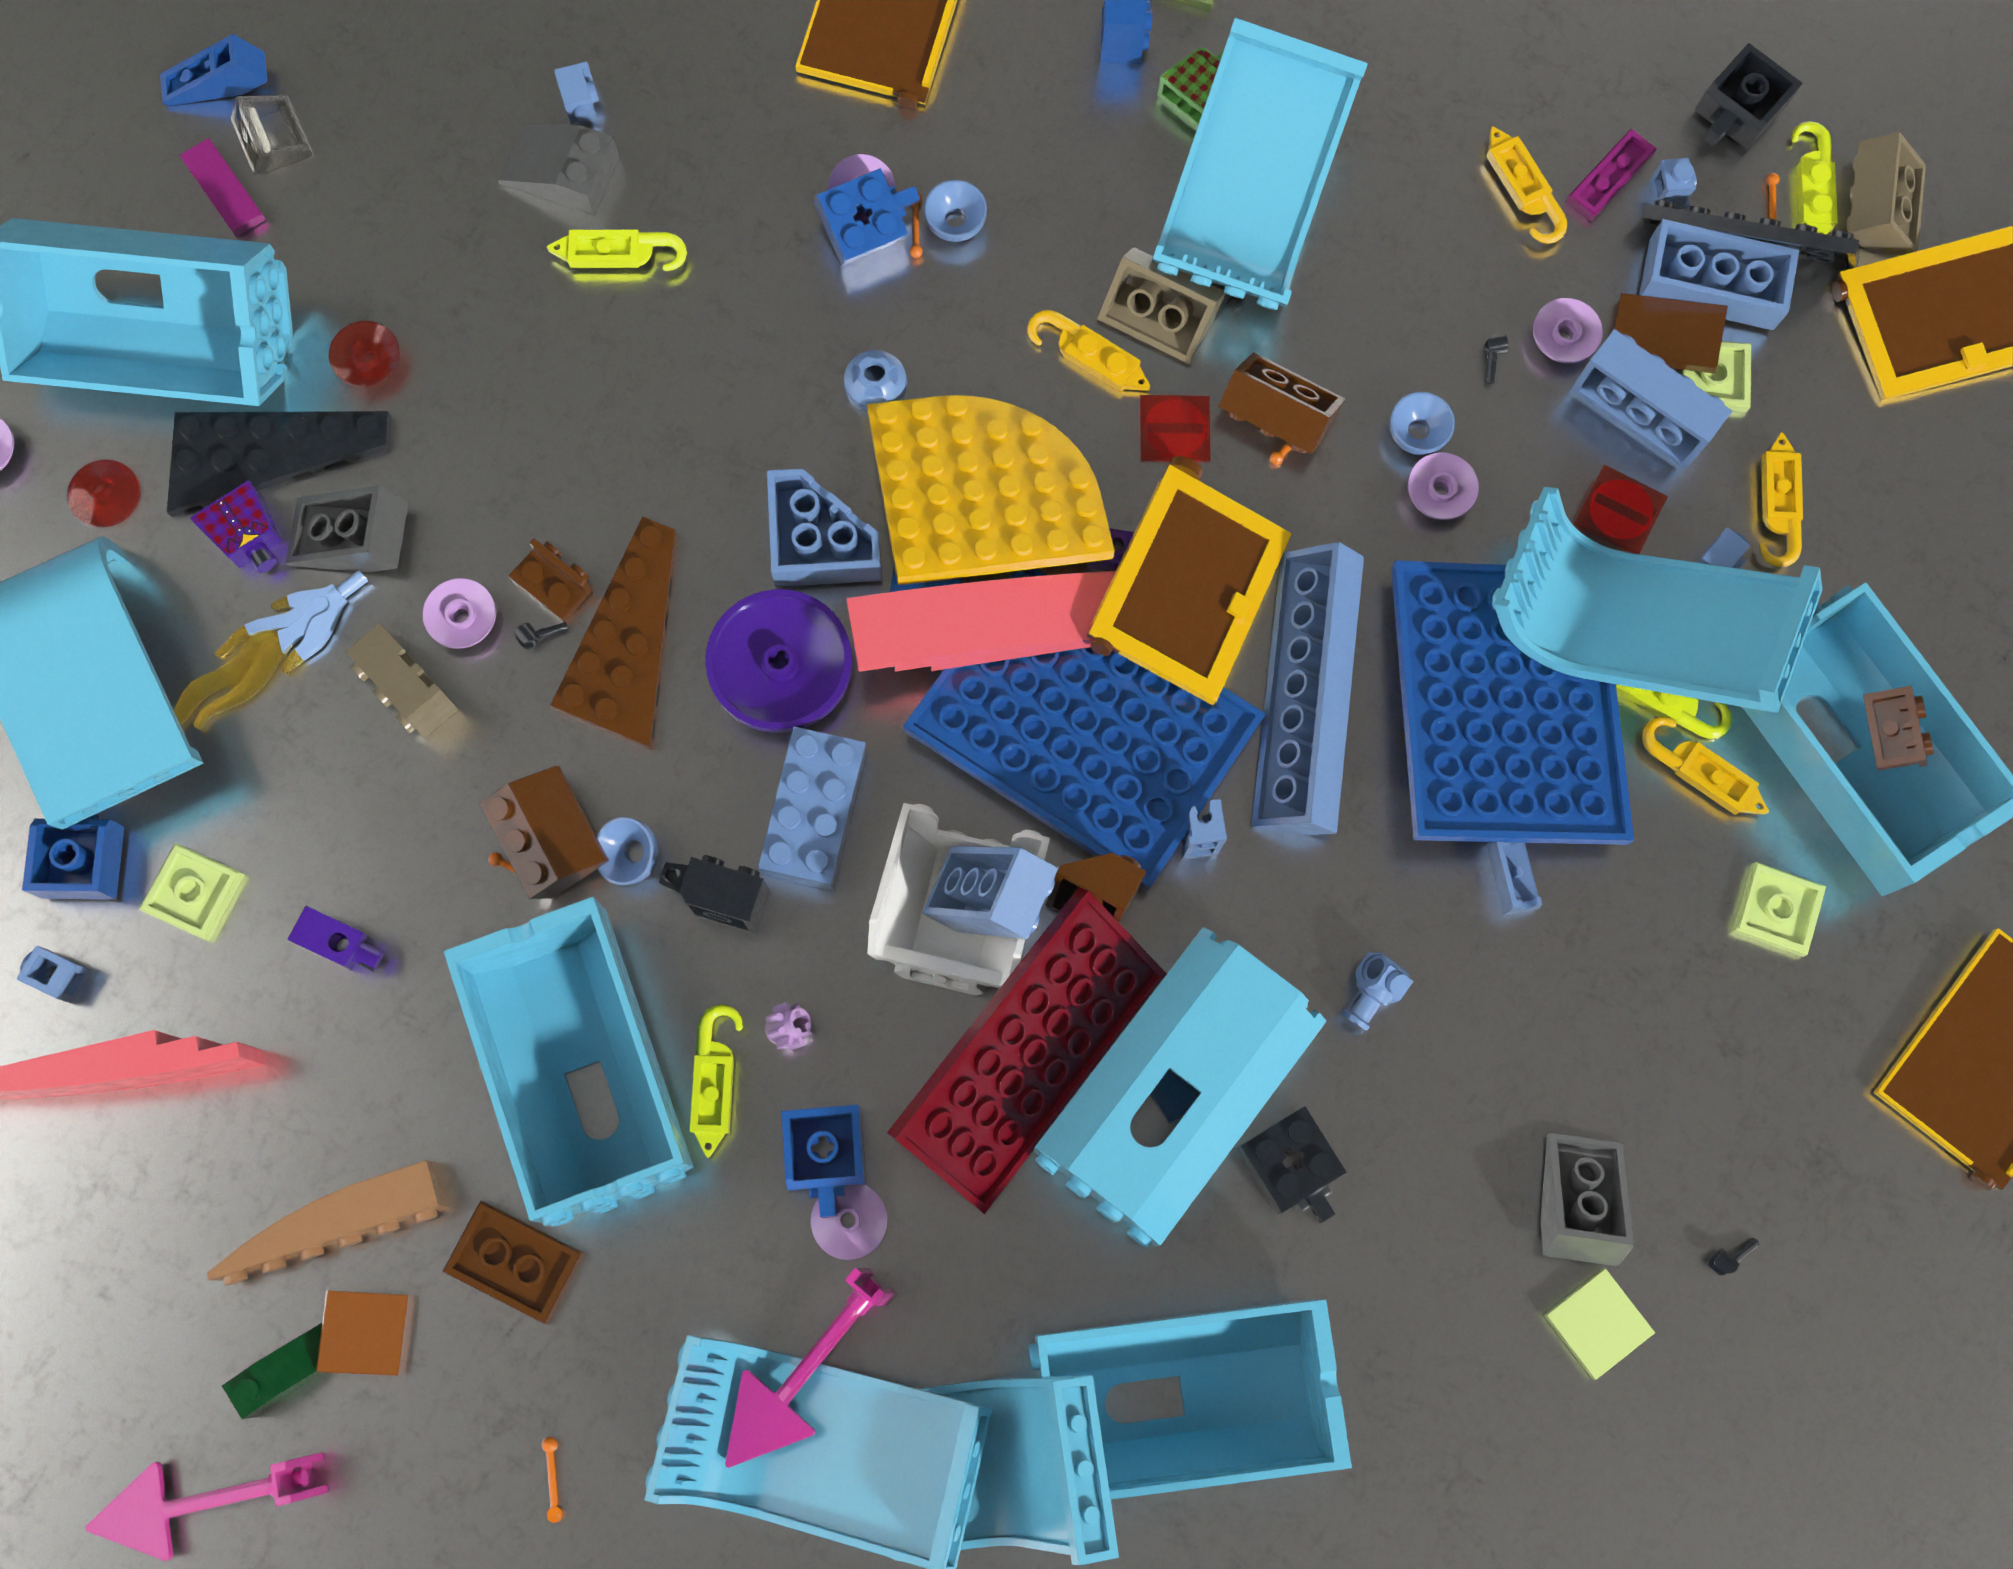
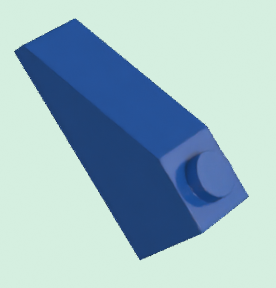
[160,34,267,106]

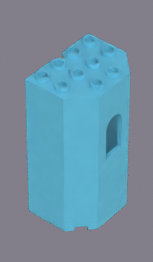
[0,218,293,406]
[1742,582,2013,897]
[443,897,694,1227]
[1033,927,1326,1248]
[1028,1299,1352,1500]

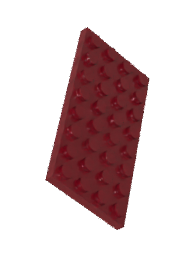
[887,887,1167,1214]

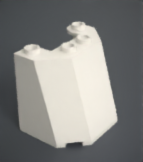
[867,803,1050,996]

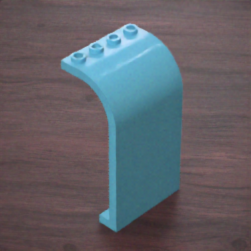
[1152,18,1368,310]
[1492,487,1823,713]
[0,536,204,830]
[644,1335,993,1569]
[894,1375,1119,1566]

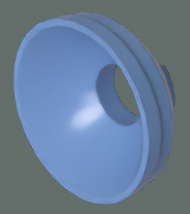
[924,180,987,242]
[844,350,907,412]
[1390,392,1455,455]
[597,817,658,885]

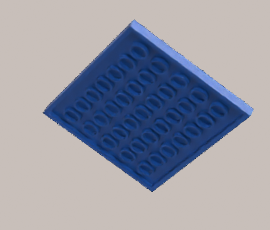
[1391,560,1634,845]
[902,568,1266,891]

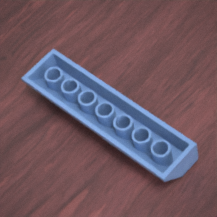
[1251,542,1364,835]

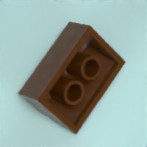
[1218,352,1346,454]
[480,766,609,899]
[1045,852,1146,923]

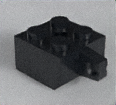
[1694,43,1803,150]
[659,855,771,934]
[1235,1106,1347,1224]

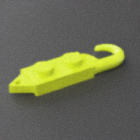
[1791,121,1838,234]
[547,230,687,271]
[1616,684,1732,739]
[690,1004,743,1158]

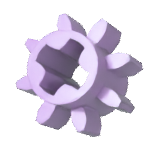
[765,1002,812,1050]

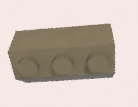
[1847,131,1926,255]
[1097,247,1226,364]

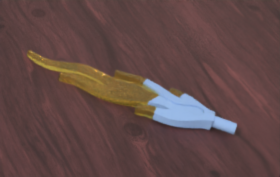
[173,570,368,730]

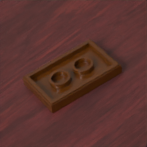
[1614,293,1728,374]
[442,1201,584,1324]

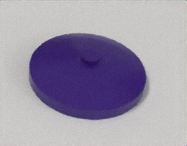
[705,589,852,733]

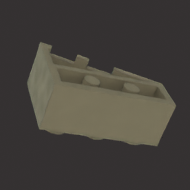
[346,623,458,738]

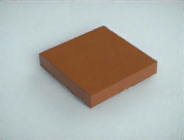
[316,1290,408,1376]

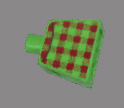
[1158,48,1224,127]

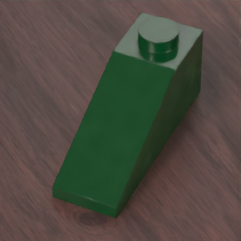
[222,1323,322,1420]

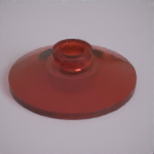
[329,321,400,387]
[67,459,140,527]

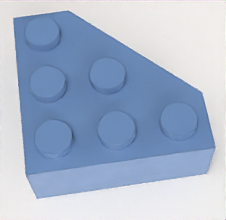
[767,469,882,587]

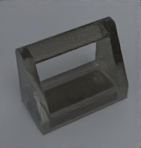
[230,95,312,175]

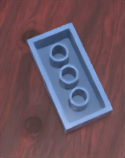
[1639,219,1799,330]
[1571,329,1732,469]
[758,726,868,892]
[922,846,1058,939]

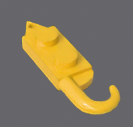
[1486,126,1568,244]
[1027,310,1150,393]
[1759,432,1803,567]
[1642,716,1769,815]

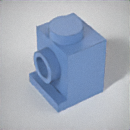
[554,61,599,123]
[1649,158,1697,209]
[1697,527,1750,569]
[16,945,91,1003]

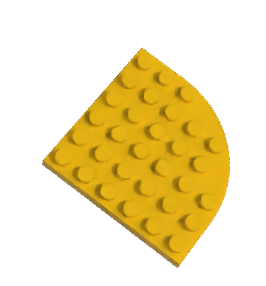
[867,395,1114,585]

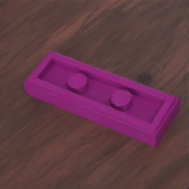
[1565,128,1657,222]
[179,138,266,237]

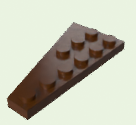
[550,516,677,750]

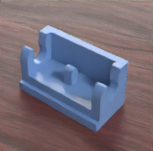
[1181,799,1227,859]
[1486,842,1543,915]

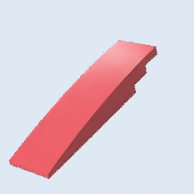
[846,571,1116,672]
[0,1030,265,1100]

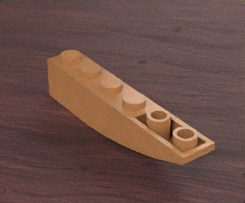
[207,1160,448,1286]

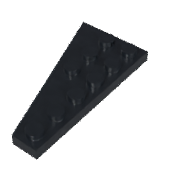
[1642,200,1860,269]
[167,411,391,517]

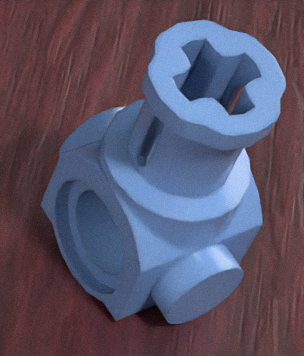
[1339,952,1413,1031]

